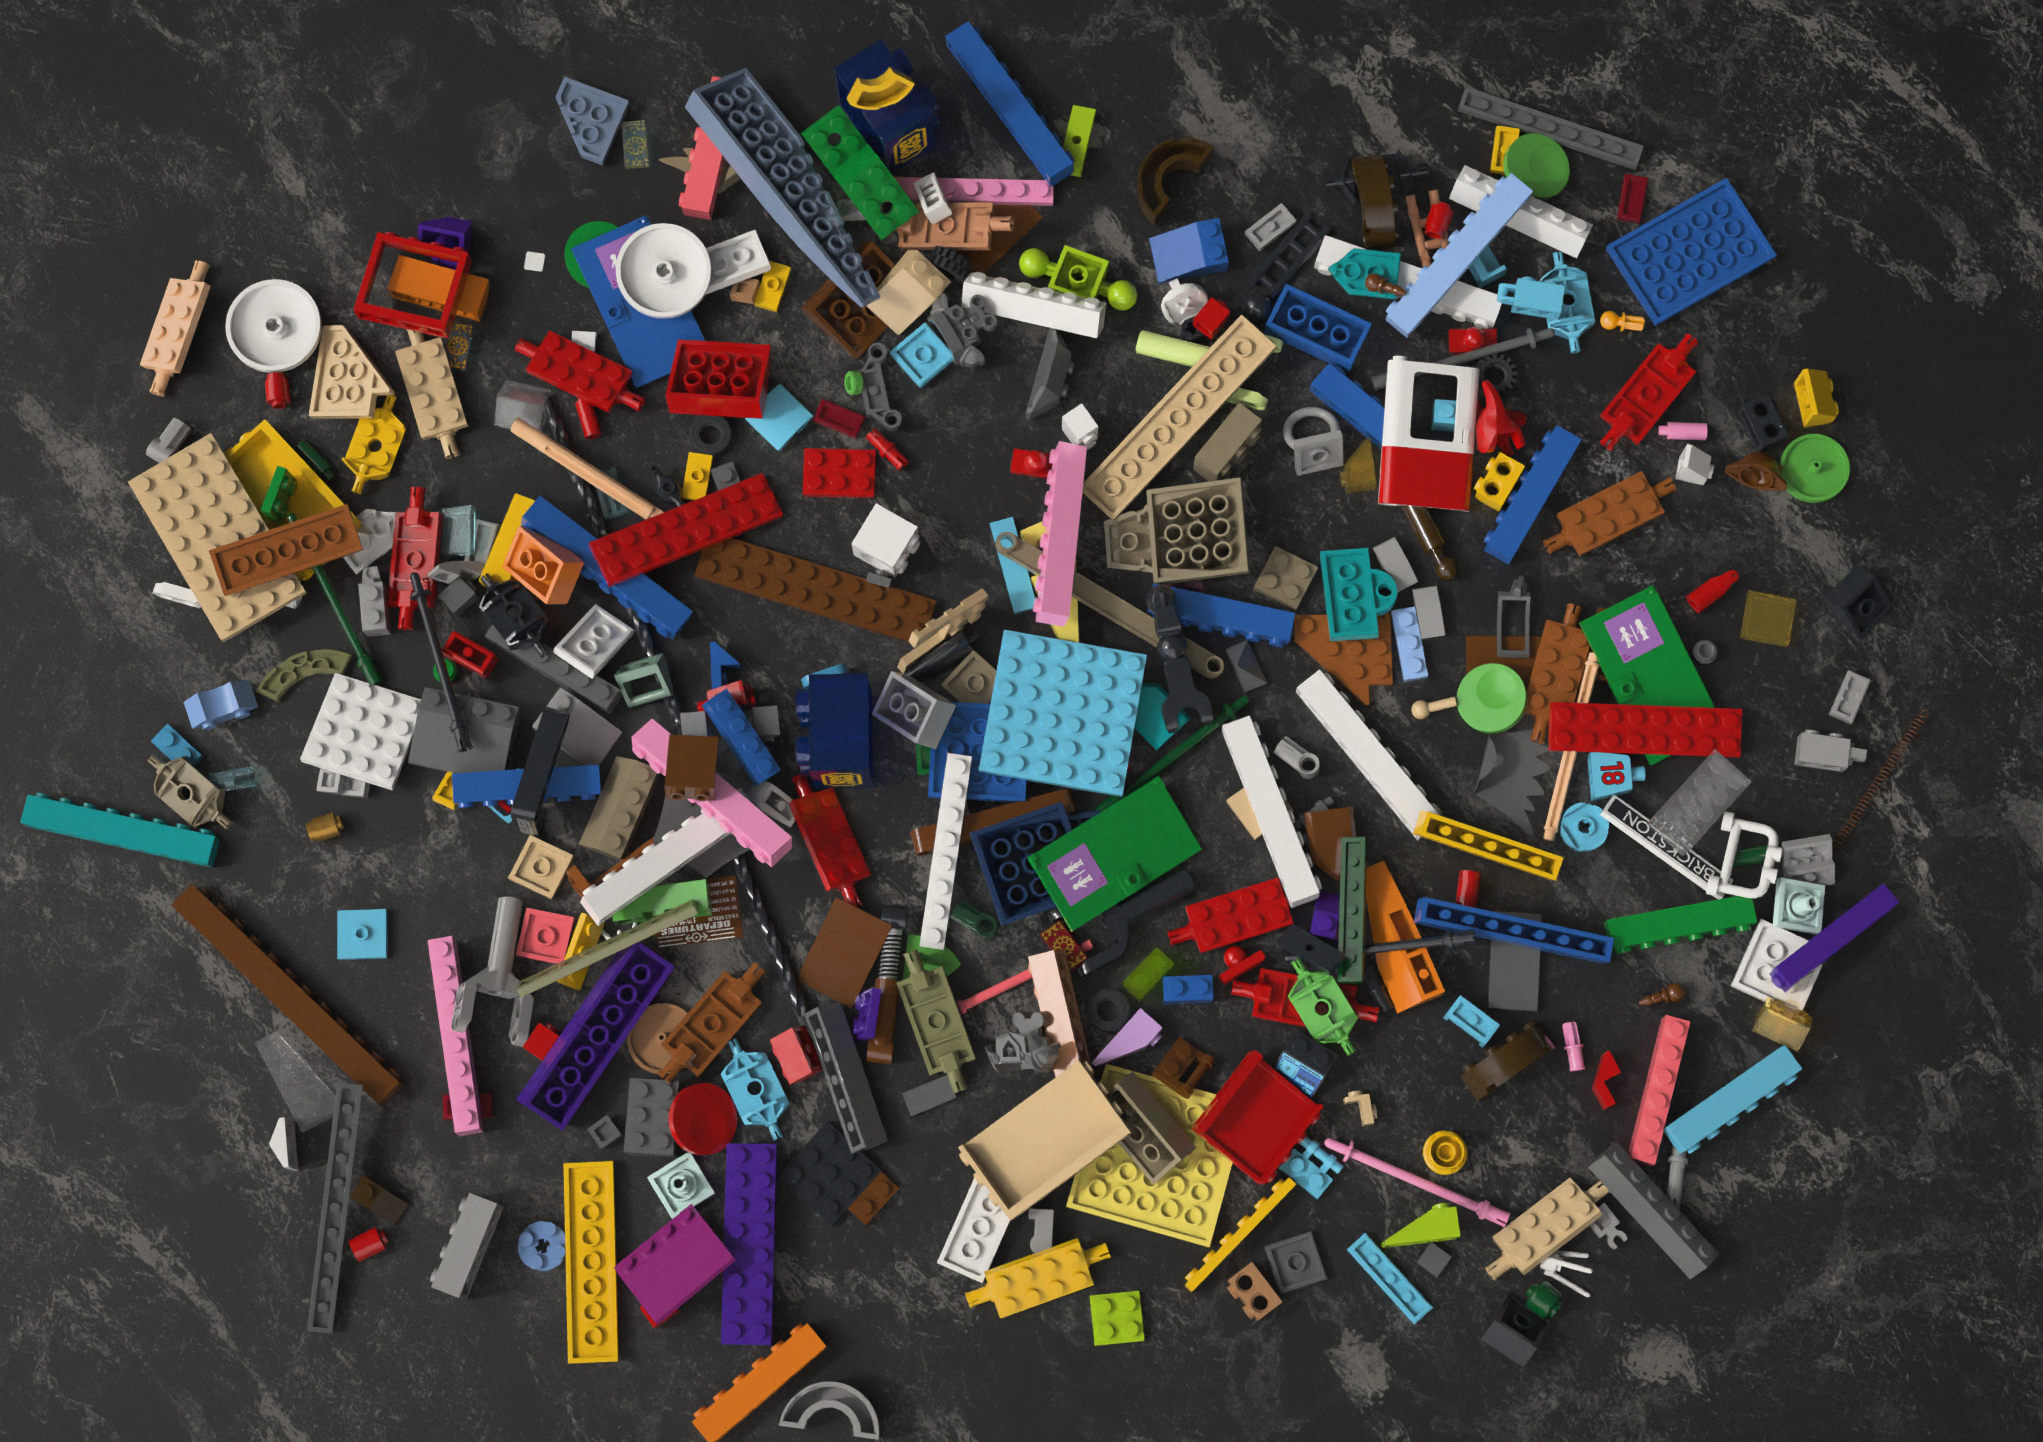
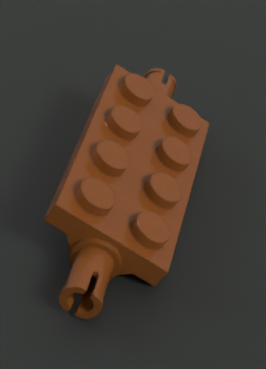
[1543,471,1676,557]
[1524,604,1590,744]
[658,962,765,1084]

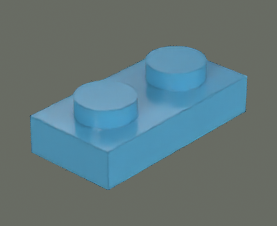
[151,724,203,767]

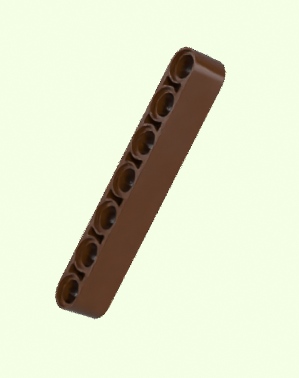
[910,789,1077,856]

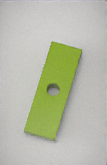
[1063,105,1096,177]

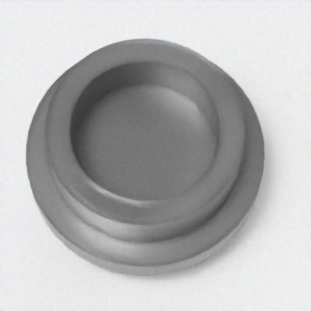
[1693,640,1717,664]

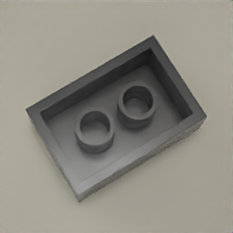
[624,1078,682,1157]

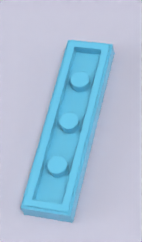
[990,517,1035,615]
[1347,1233,1433,1324]

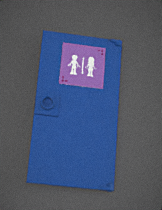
[571,215,705,389]

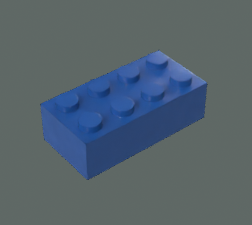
[1264,284,1372,373]

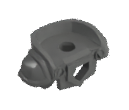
[927,293,998,368]
[985,1011,1061,1072]

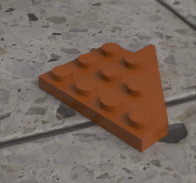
[1294,613,1393,706]

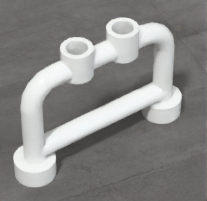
[1706,811,1783,898]

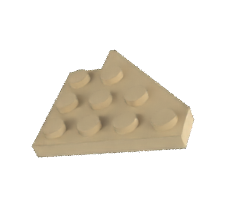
[309,325,395,419]

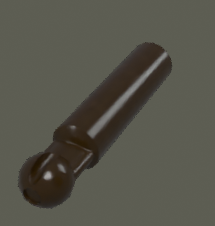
[1401,505,1459,581]

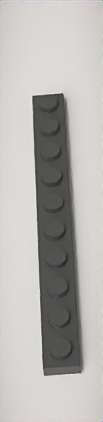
[307,1082,363,1333]

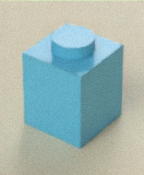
[1431,399,1456,432]

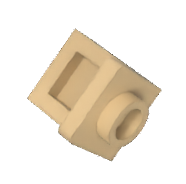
[1343,1090,1377,1127]

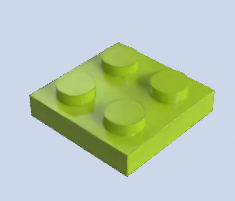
[1090,1291,1144,1346]

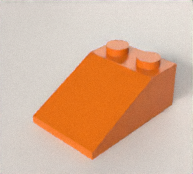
[502,526,584,604]

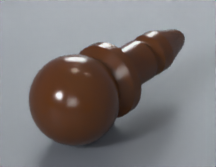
[1365,273,1407,296]
[1639,983,1685,1005]

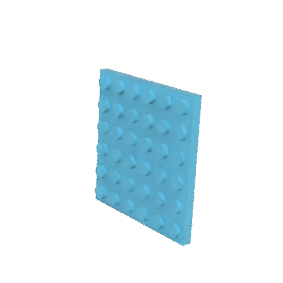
[978,630,1147,797]

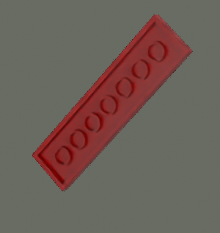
[589,473,783,587]
[1548,702,1742,757]

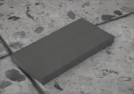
[1487,911,1542,1012]

